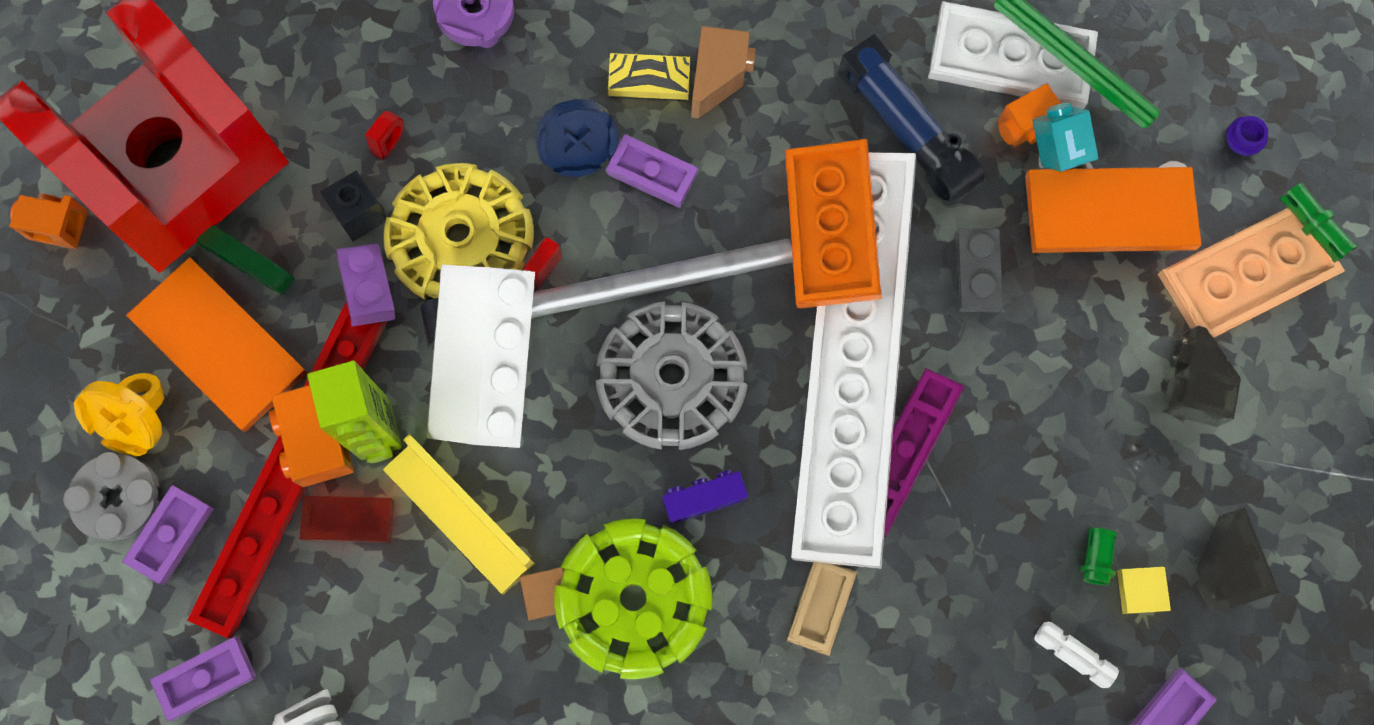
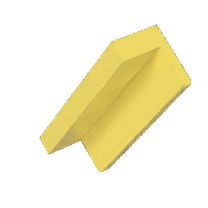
[383,434,535,595]

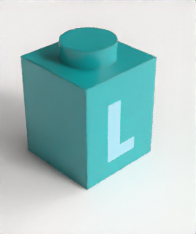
[1032,103,1099,172]

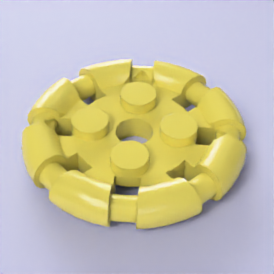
[383,163,534,300]

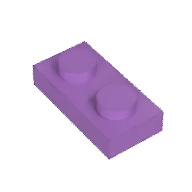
[606,134,698,208]
[336,243,395,326]
[122,485,214,585]
[150,637,257,721]

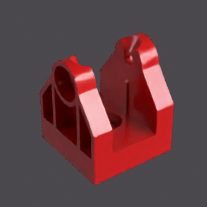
[0,0,289,273]

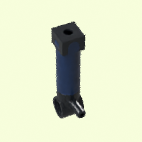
[837,34,985,205]

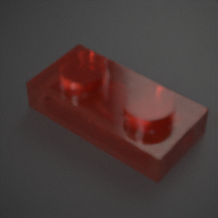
[299,496,395,544]

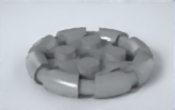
[595,301,748,450]

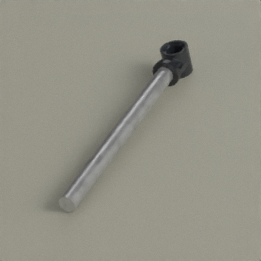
[420,238,793,351]

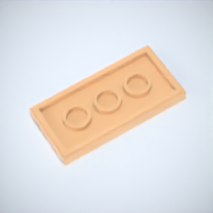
[1158,208,1345,345]

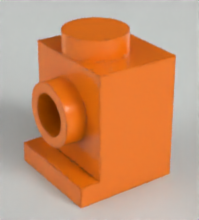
[997,83,1061,148]
[9,193,88,249]

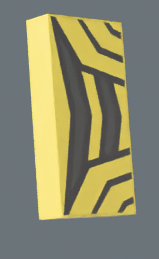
[608,53,690,100]

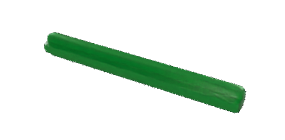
[994,0,1160,129]

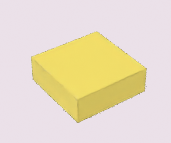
[1117,567,1171,614]

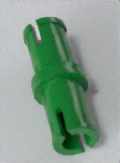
[1280,182,1358,263]

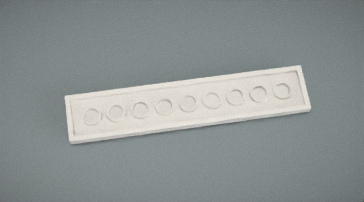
[791,152,916,569]

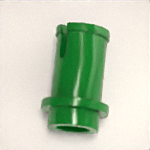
[1079,528,1117,585]

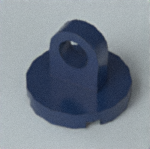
[535,99,619,177]

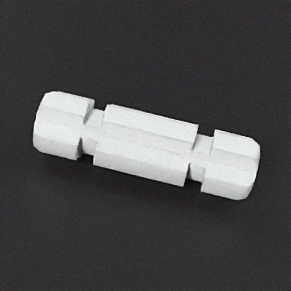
[1034,621,1119,688]

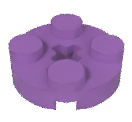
[433,0,515,48]

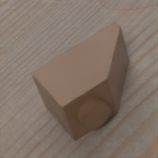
[691,26,756,118]

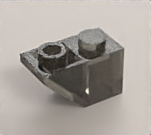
[1165,326,1241,427]

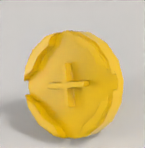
[74,373,164,456]

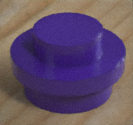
[1226,116,1268,156]

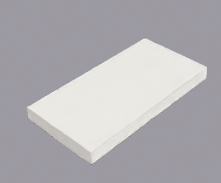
[928,1,1098,109]

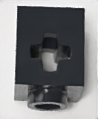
[320,170,386,242]

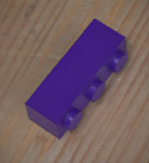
[662,469,748,525]

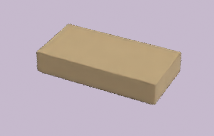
[786,562,857,656]

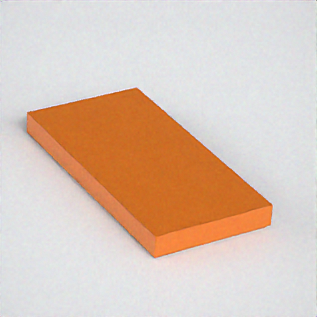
[785,139,882,309]
[1025,167,1202,253]
[126,257,308,433]

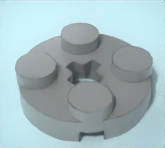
[63,452,160,541]

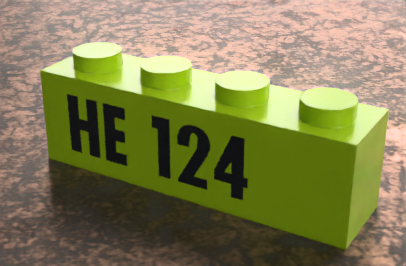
[307,361,403,463]

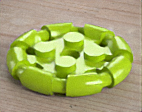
[554,518,713,680]

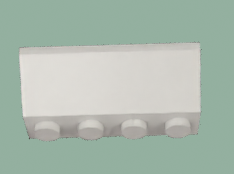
[426,265,535,448]

